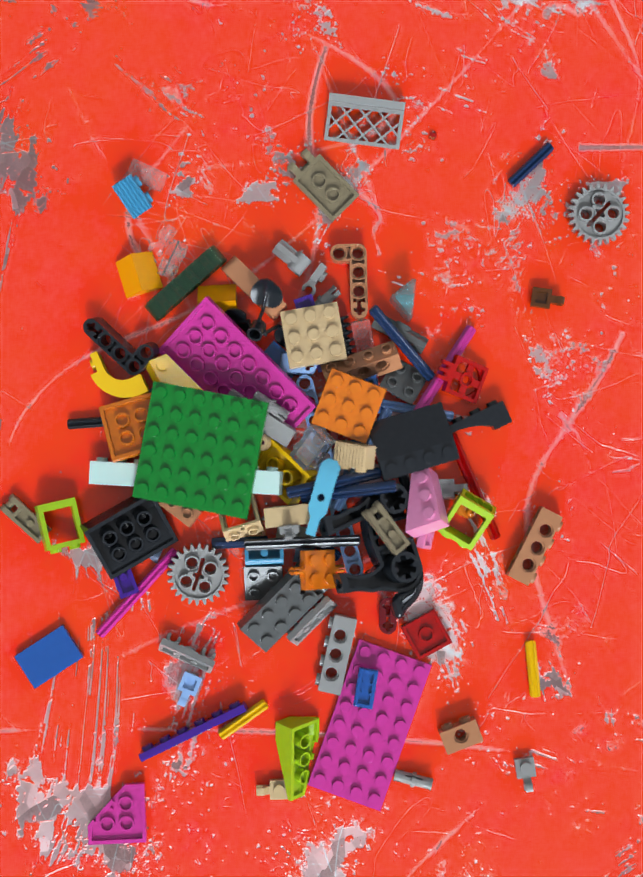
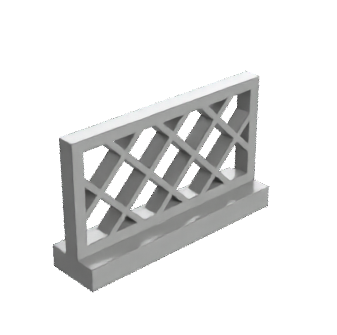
[324,93,406,150]

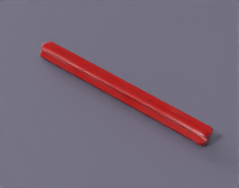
[453,433,501,540]

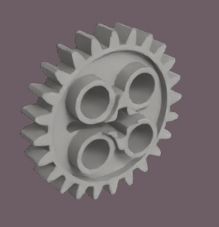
[567,183,630,246]
[167,542,230,606]

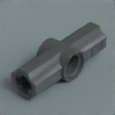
[371,317,429,354]

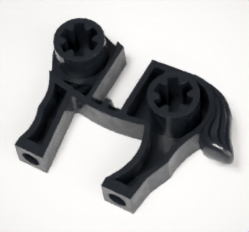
[319,481,424,619]

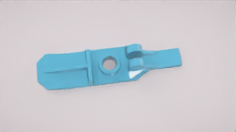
[305,458,341,537]

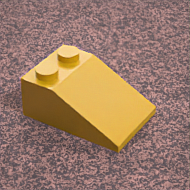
[258,438,318,505]

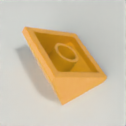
[115,251,163,299]
[197,284,238,312]

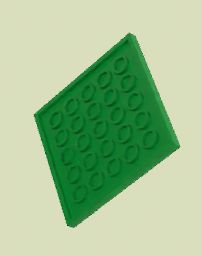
[132,381,269,519]

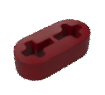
[379,597,397,634]

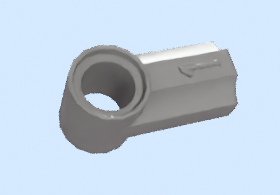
[272,239,312,277]

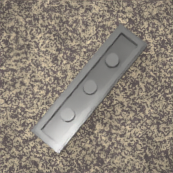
[228,389,297,447]

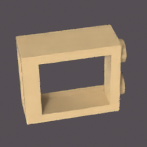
[218,494,264,542]
[264,503,310,528]

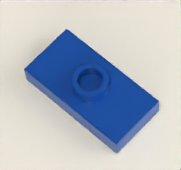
[353,667,379,709]

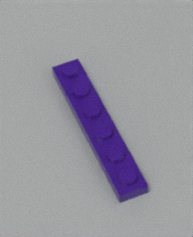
[138,700,248,762]

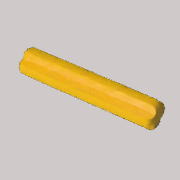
[525,640,541,698]
[218,699,269,740]

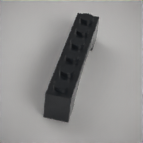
[449,400,512,433]

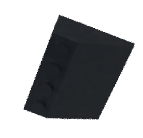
[370,402,460,481]
[80,496,179,580]

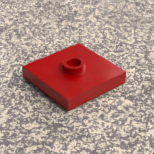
[400,608,452,661]

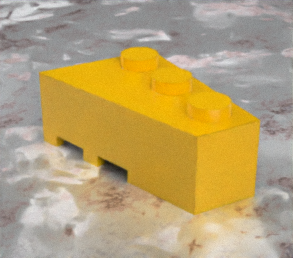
[146,354,202,390]

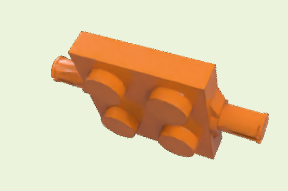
[289,549,345,590]

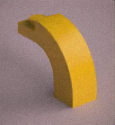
[89,351,150,399]

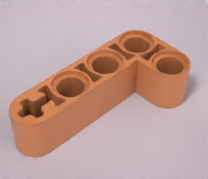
[330,244,368,320]
[221,255,287,321]

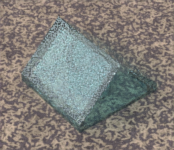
[389,279,416,322]

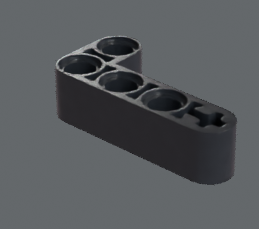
[83,317,159,375]

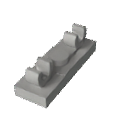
[286,594,337,646]
[158,632,216,674]

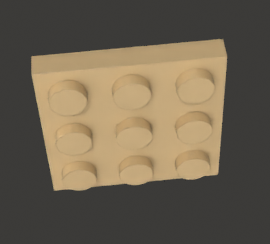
[280,302,347,370]

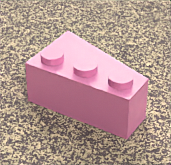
[405,468,449,538]

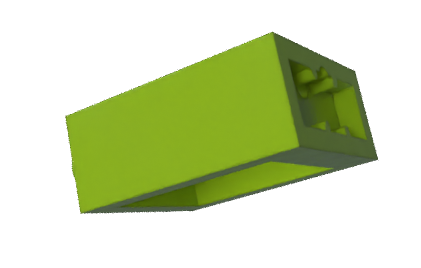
[438,488,497,550]
[34,497,85,554]

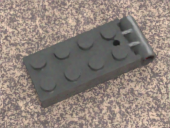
[237,560,328,652]

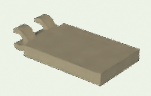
[287,148,359,222]

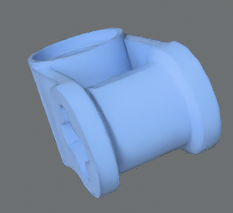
[280,353,317,376]

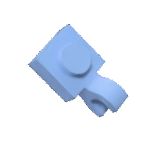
[177,671,203,707]

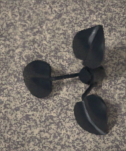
[225,278,286,348]

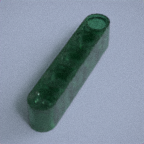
[144,245,227,321]

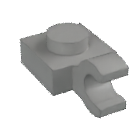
[302,263,328,296]
[439,479,469,500]
[279,524,301,540]
[514,756,536,793]

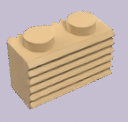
[333,440,376,473]

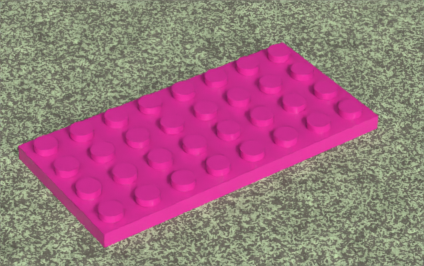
[159,296,318,445]
[308,639,432,811]

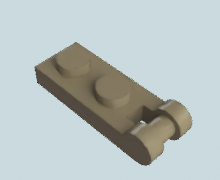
[0,493,52,543]
[362,500,411,556]

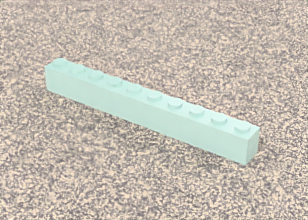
[89,457,283,495]

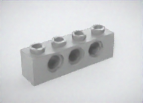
[315,613,357,696]

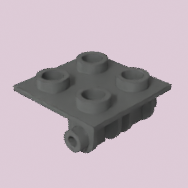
[379,360,426,405]
[244,565,283,600]

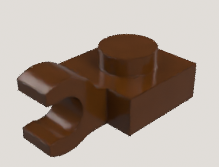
[530,287,565,309]

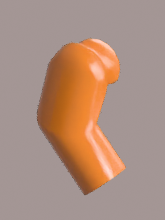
[452,495,476,519]

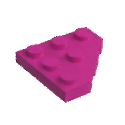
[88,782,147,845]

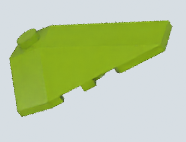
[275,716,319,801]

